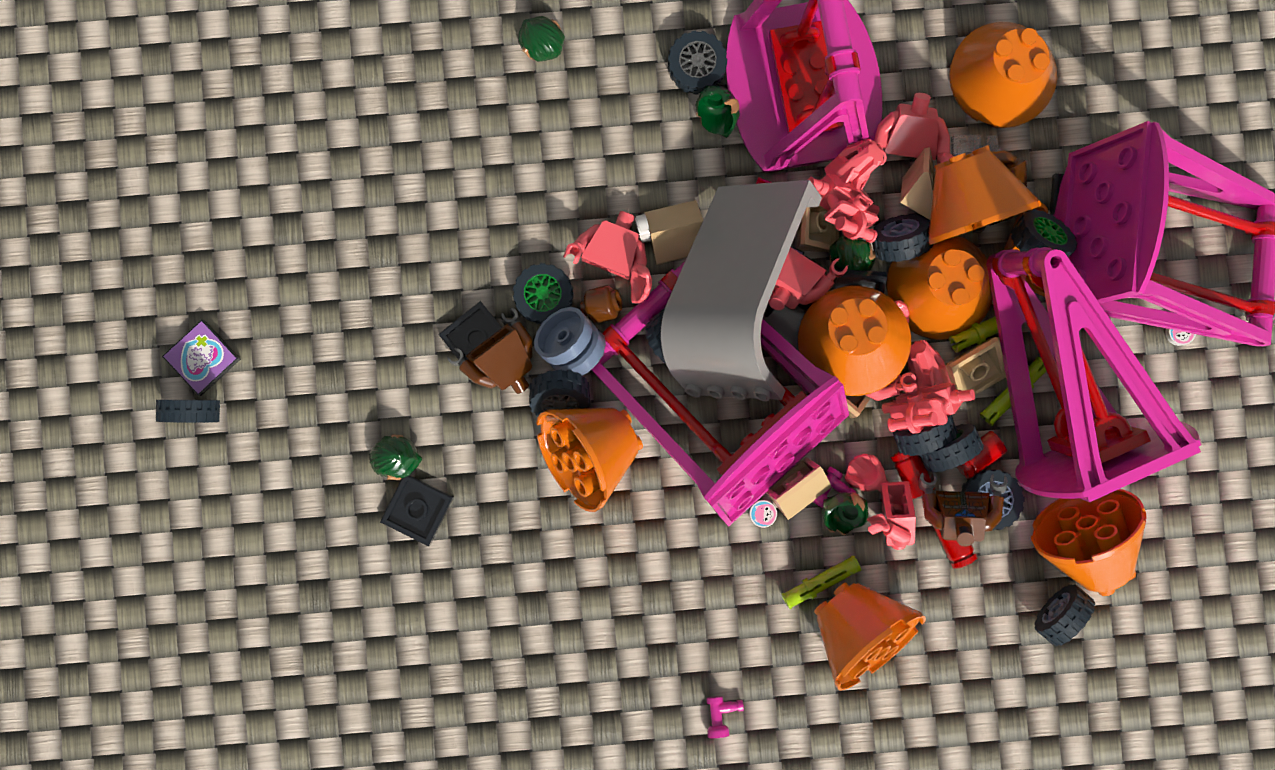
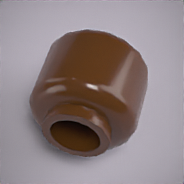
[580,285,622,323]

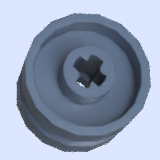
[534,307,606,376]

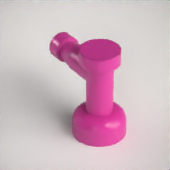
[813,467,856,508]
[706,696,744,738]

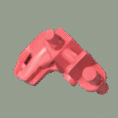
[808,138,883,243]
[882,340,975,434]

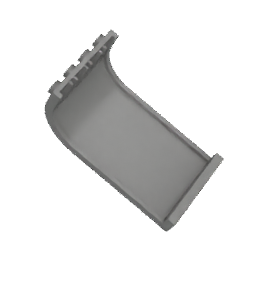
[661,180,822,401]

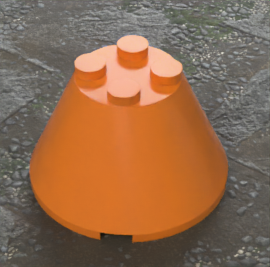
[949,22,1057,128]
[928,145,1041,245]
[886,236,993,340]
[798,286,911,396]
[536,408,643,512]
[1031,489,1147,596]
[814,583,926,691]

